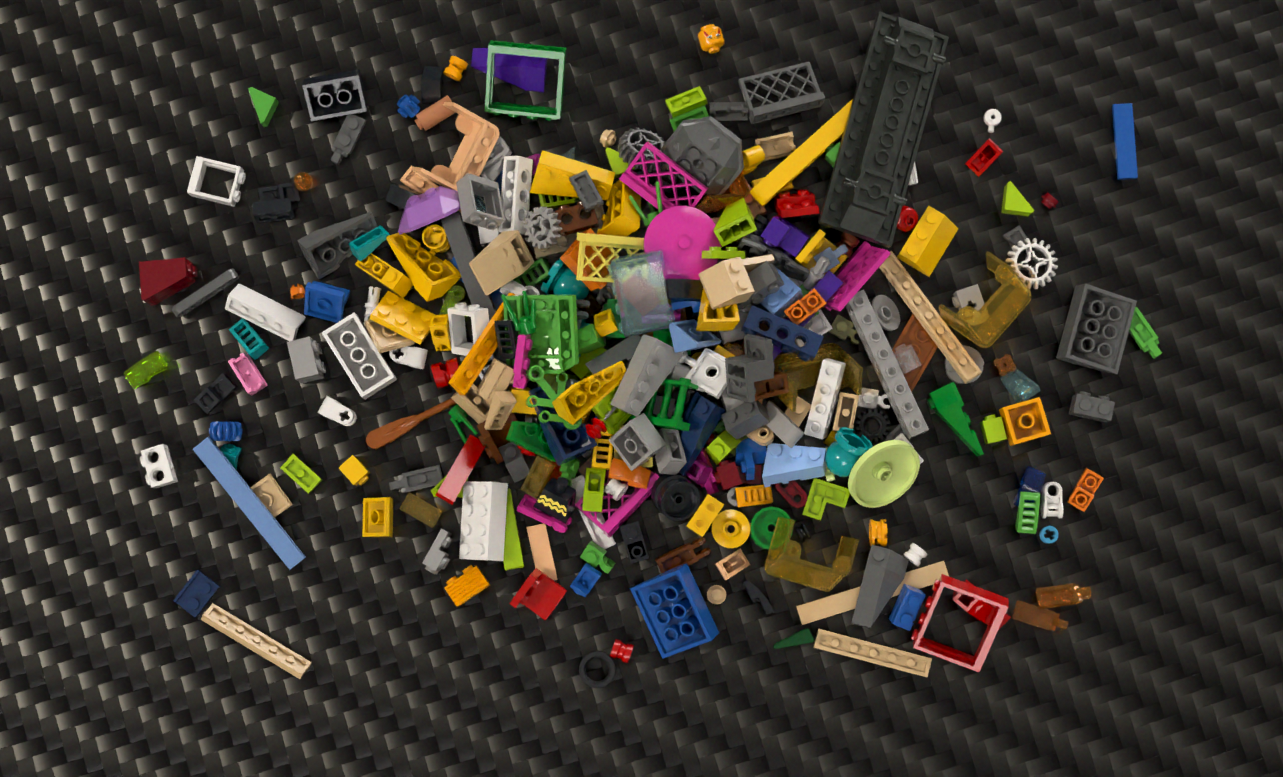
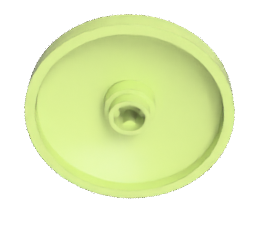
[848,440,920,508]

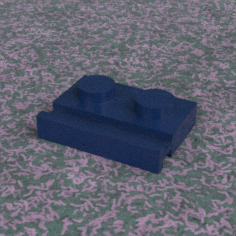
[173,570,220,618]

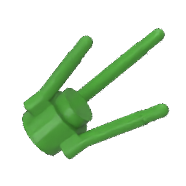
[629,181,663,226]

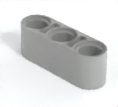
[764,400,805,448]

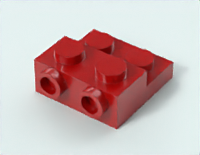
[774,190,819,218]

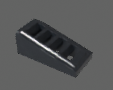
[494,320,518,359]

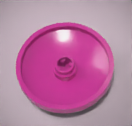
[644,206,721,280]

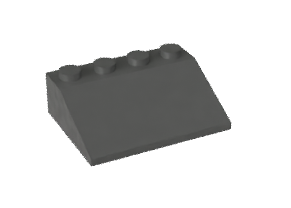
[1056,284,1137,374]

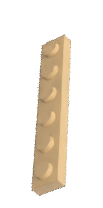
[201,603,312,679]
[813,629,932,677]

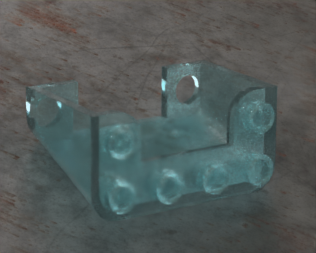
[608,249,675,337]

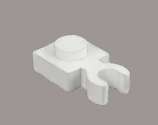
[857,387,890,409]

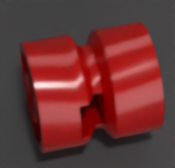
[431,357,460,389]

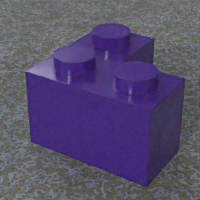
[761,216,811,258]

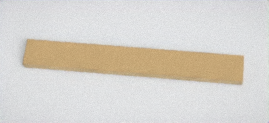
[879,251,982,384]
[796,561,949,625]

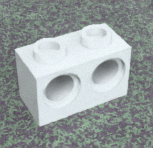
[140,444,178,488]

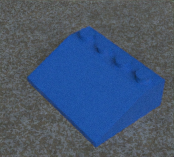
[630,563,719,659]

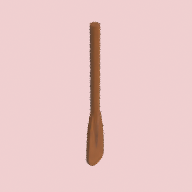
[366,385,479,449]

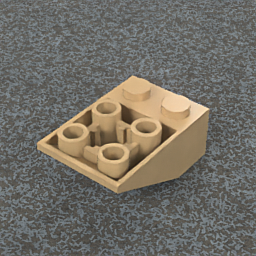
[469,230,534,296]

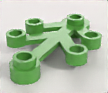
[526,365,582,430]

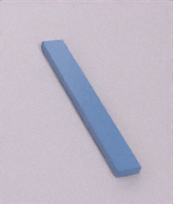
[193,437,306,570]

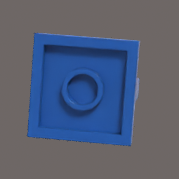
[304,280,350,323]

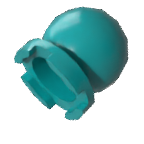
[541,258,590,300]
[825,427,873,477]

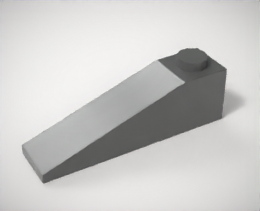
[735,233,810,282]

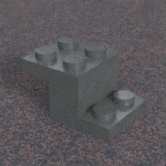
[725,334,775,403]

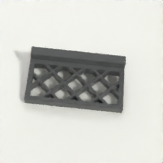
[738,62,825,124]

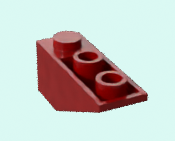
[952,579,1011,629]

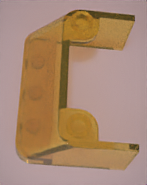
[939,252,1031,348]
[773,343,863,412]
[765,517,859,592]

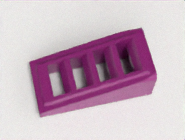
[686,458,713,484]

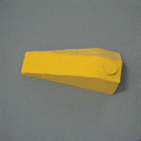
[552,361,626,425]

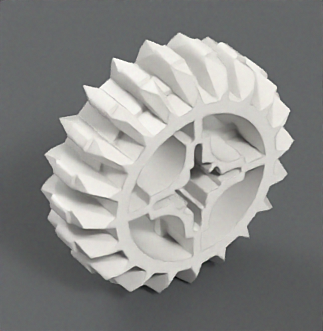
[1005,238,1058,290]

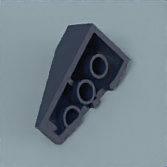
[679,392,726,476]

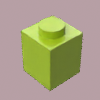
[980,414,1007,445]

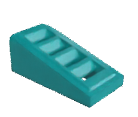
[348,226,390,262]
[229,318,269,360]

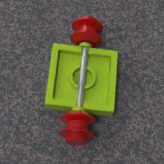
[585,384,631,439]

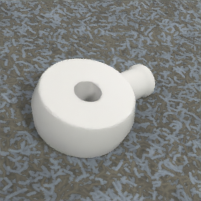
[984,109,1001,133]

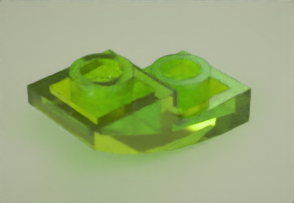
[124,351,168,389]

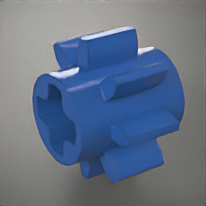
[397,94,420,118]

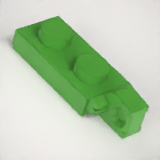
[1129,307,1162,359]

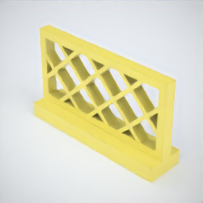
[576,232,649,283]

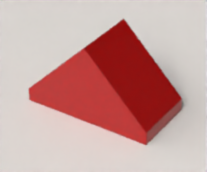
[965,138,1003,177]

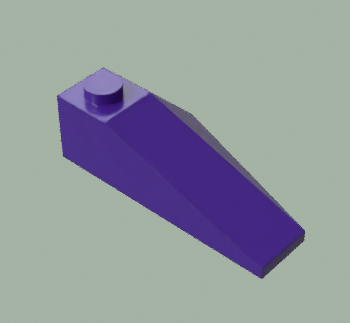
[471,48,548,93]

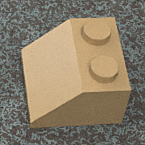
[698,257,755,309]

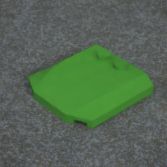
[503,294,579,374]

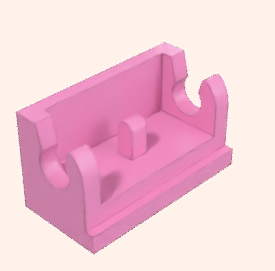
[228,353,268,395]

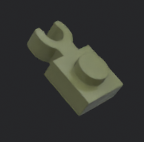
[829,314,859,345]

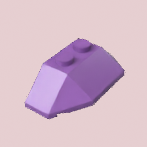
[398,186,461,235]

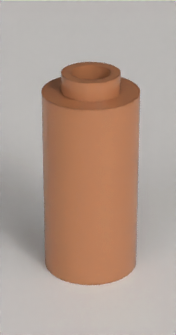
[414,95,456,131]

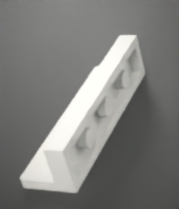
[225,284,306,341]

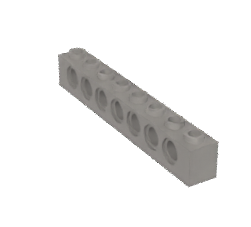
[845,289,929,440]

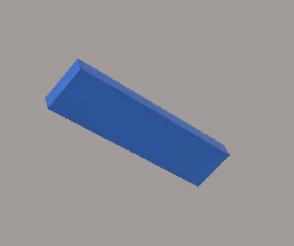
[1112,103,1138,180]

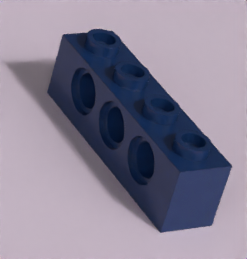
[741,305,824,362]

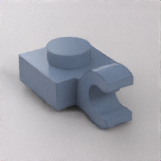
[813,244,848,273]

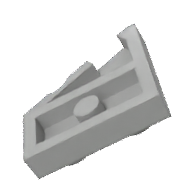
[480,136,512,181]

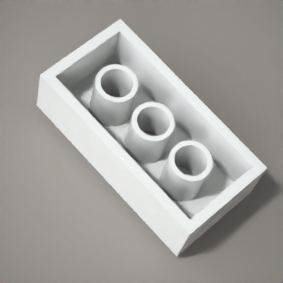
[322,313,397,399]
[459,481,508,561]

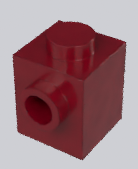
[714,460,742,491]

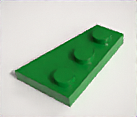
[506,421,556,462]

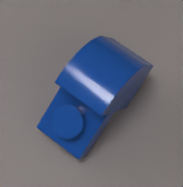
[735,438,767,480]

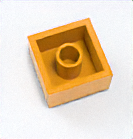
[999,397,1051,446]

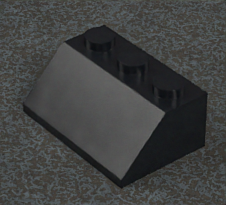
[302,69,367,121]

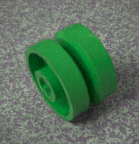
[750,507,793,550]

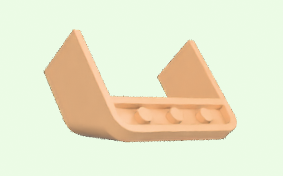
[411,102,499,191]

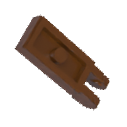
[655,537,711,573]

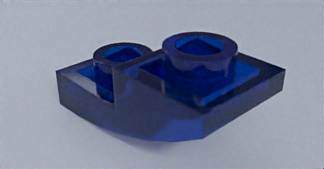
[1013,466,1046,510]

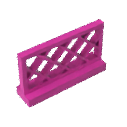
[619,141,709,211]
[823,241,891,311]
[575,468,659,538]

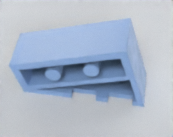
[762,443,827,487]

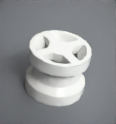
[604,479,628,501]
[903,543,928,567]

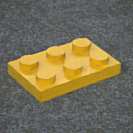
[370,291,435,345]

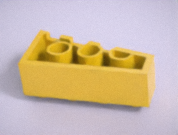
[530,150,615,200]

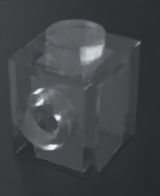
[894,344,922,375]

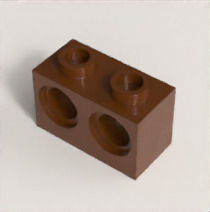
[555,201,599,236]
[754,371,789,401]

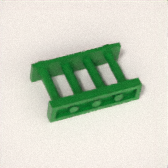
[626,378,698,431]

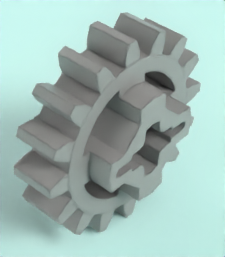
[523,207,562,249]

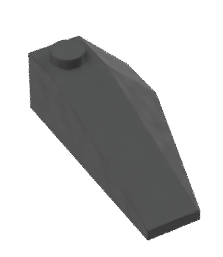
[297,212,378,279]
[851,545,909,628]

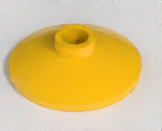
[712,510,750,548]

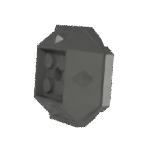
[661,116,744,196]

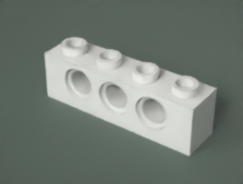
[498,156,533,235]
[804,358,846,439]

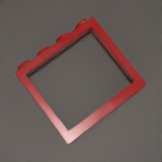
[911,574,1009,672]

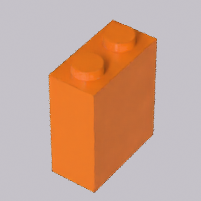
[560,228,619,291]

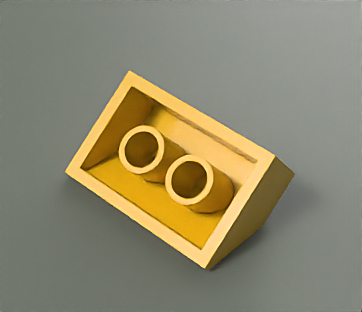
[897,205,959,277]

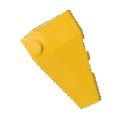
[386,232,461,302]

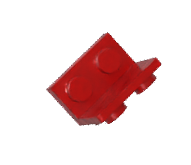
[509,568,567,620]

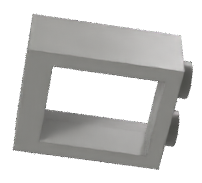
[456,173,505,230]

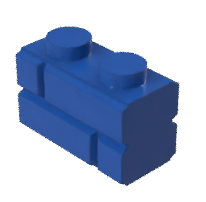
[889,584,926,631]

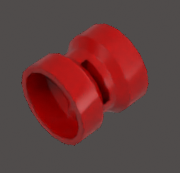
[610,639,634,663]

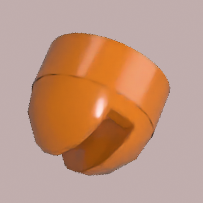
[290,284,305,299]

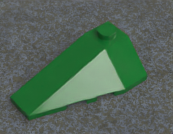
[927,382,984,457]

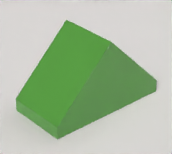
[248,87,279,127]

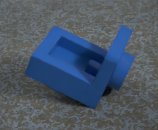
[570,563,602,597]

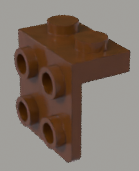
[476,412,518,464]

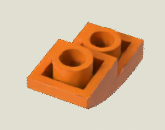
[784,288,827,325]
[609,458,651,489]
[1067,467,1104,512]

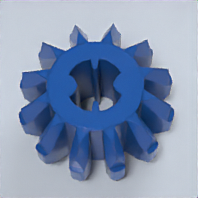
[209,422,242,441]

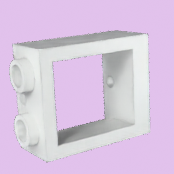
[187,156,246,207]
[447,302,489,356]

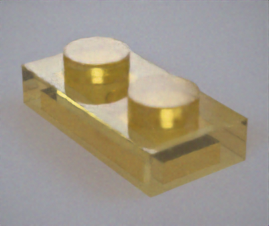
[520,456,555,499]
[400,492,443,528]

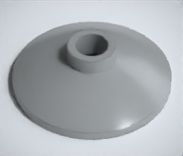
[872,295,900,331]

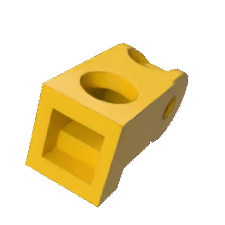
[429,314,451,351]

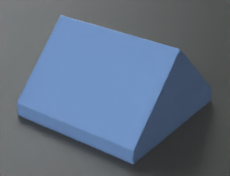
[669,319,721,353]

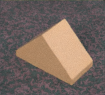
[715,549,750,580]

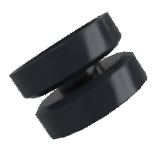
[651,473,700,521]

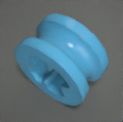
[1039,526,1058,543]

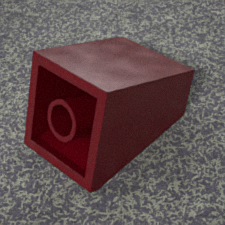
[139,257,197,305]

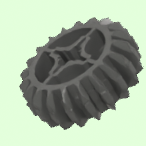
[618,127,666,173]

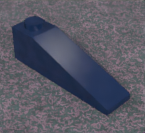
[529,386,597,466]

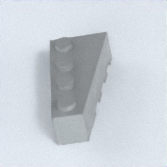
[610,334,684,417]

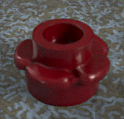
[1041,192,1059,209]

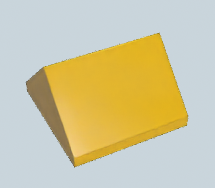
[362,497,393,537]

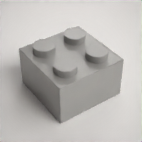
[287,337,326,384]
[609,413,666,471]

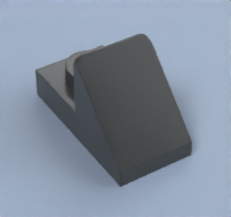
[498,442,532,483]

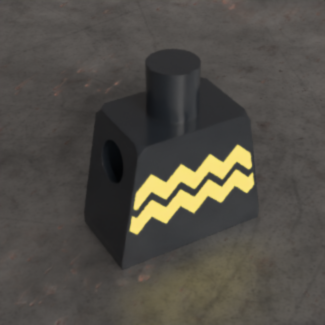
[533,477,576,524]

